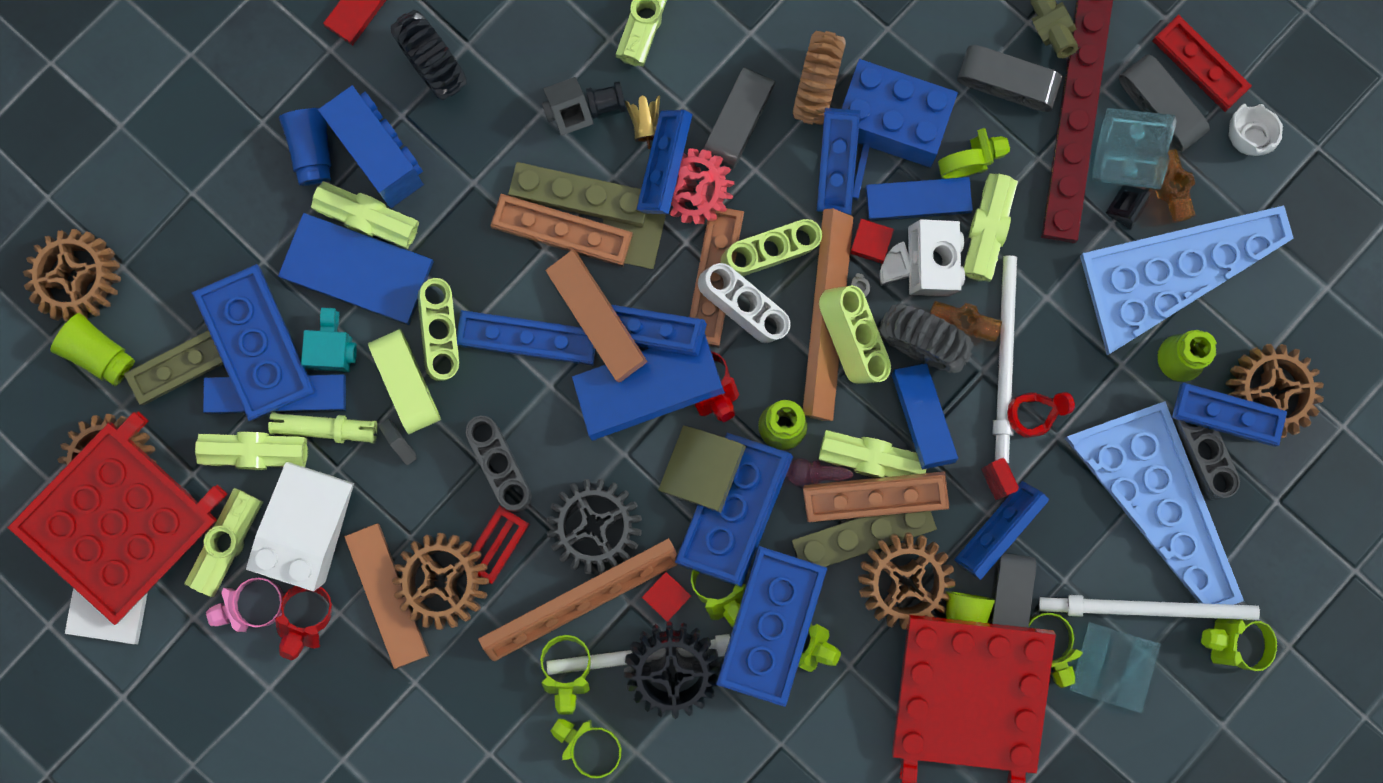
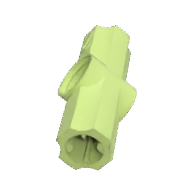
[616,0,667,67]
[963,173,1018,282]
[311,181,419,250]
[818,430,927,478]
[195,432,308,470]
[184,488,263,597]

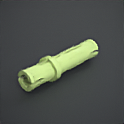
[268,412,378,443]

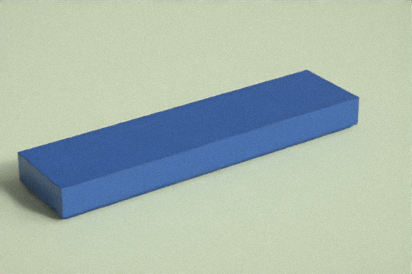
[456,310,596,366]
[203,374,346,414]

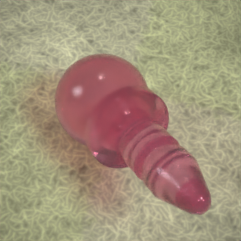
[787,458,853,486]

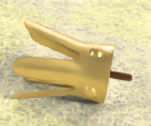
[624,96,660,149]

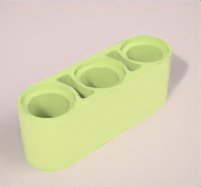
[720,219,822,276]
[418,278,459,381]
[819,285,891,384]
[368,329,441,435]

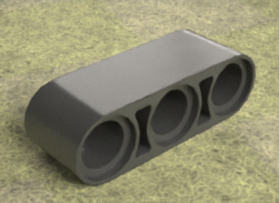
[957,45,1062,112]
[1119,54,1210,153]
[704,67,776,170]
[1171,410,1240,500]
[465,415,532,513]
[988,553,1036,628]

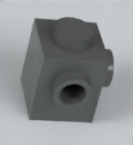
[542,77,594,136]

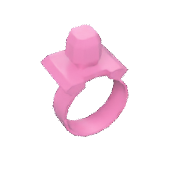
[206,577,284,632]

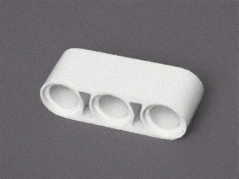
[698,263,790,343]

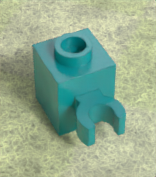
[301,308,357,372]

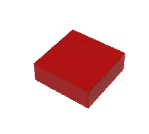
[850,219,894,264]
[642,572,692,622]

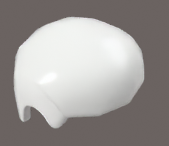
[1229,104,1283,156]

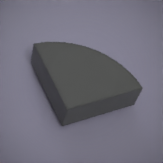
[379,419,417,466]

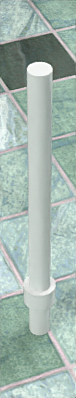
[992,255,1017,464]
[1039,595,1260,620]
[546,634,730,675]

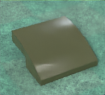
[658,425,746,513]

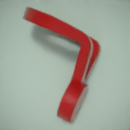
[1007,392,1075,437]

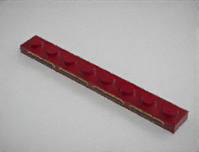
[1041,0,1113,243]

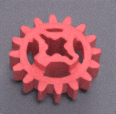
[670,148,734,224]

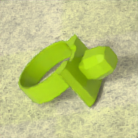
[938,128,1010,179]
[691,570,746,627]
[1028,613,1083,688]
[1201,618,1277,671]
[798,623,841,672]
[540,635,591,715]
[550,718,622,778]

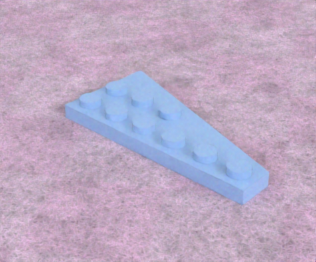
[1080,205,1294,355]
[1065,401,1244,605]

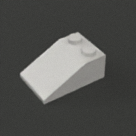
[246,462,354,592]

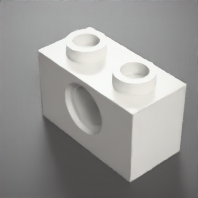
[908,219,965,296]

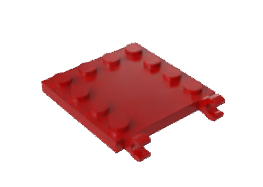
[7,411,228,625]
[892,614,1056,783]

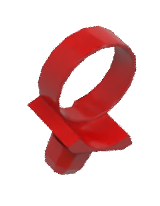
[695,351,740,422]
[275,586,332,660]

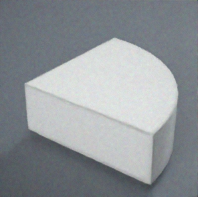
[879,241,910,286]

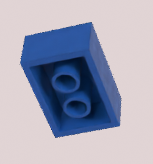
[842,59,958,168]
[318,85,424,209]

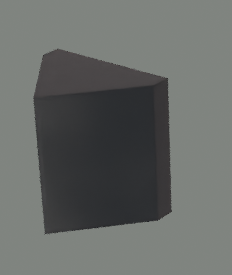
[1106,185,1151,230]

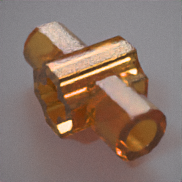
[1155,149,1196,223]
[930,301,1002,343]

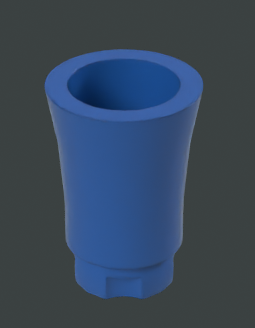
[279,108,331,186]

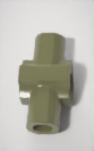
[1030,0,1078,58]

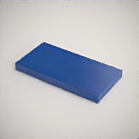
[278,213,434,325]
[192,264,316,421]
[572,333,725,441]
[675,433,793,588]
[716,546,827,707]

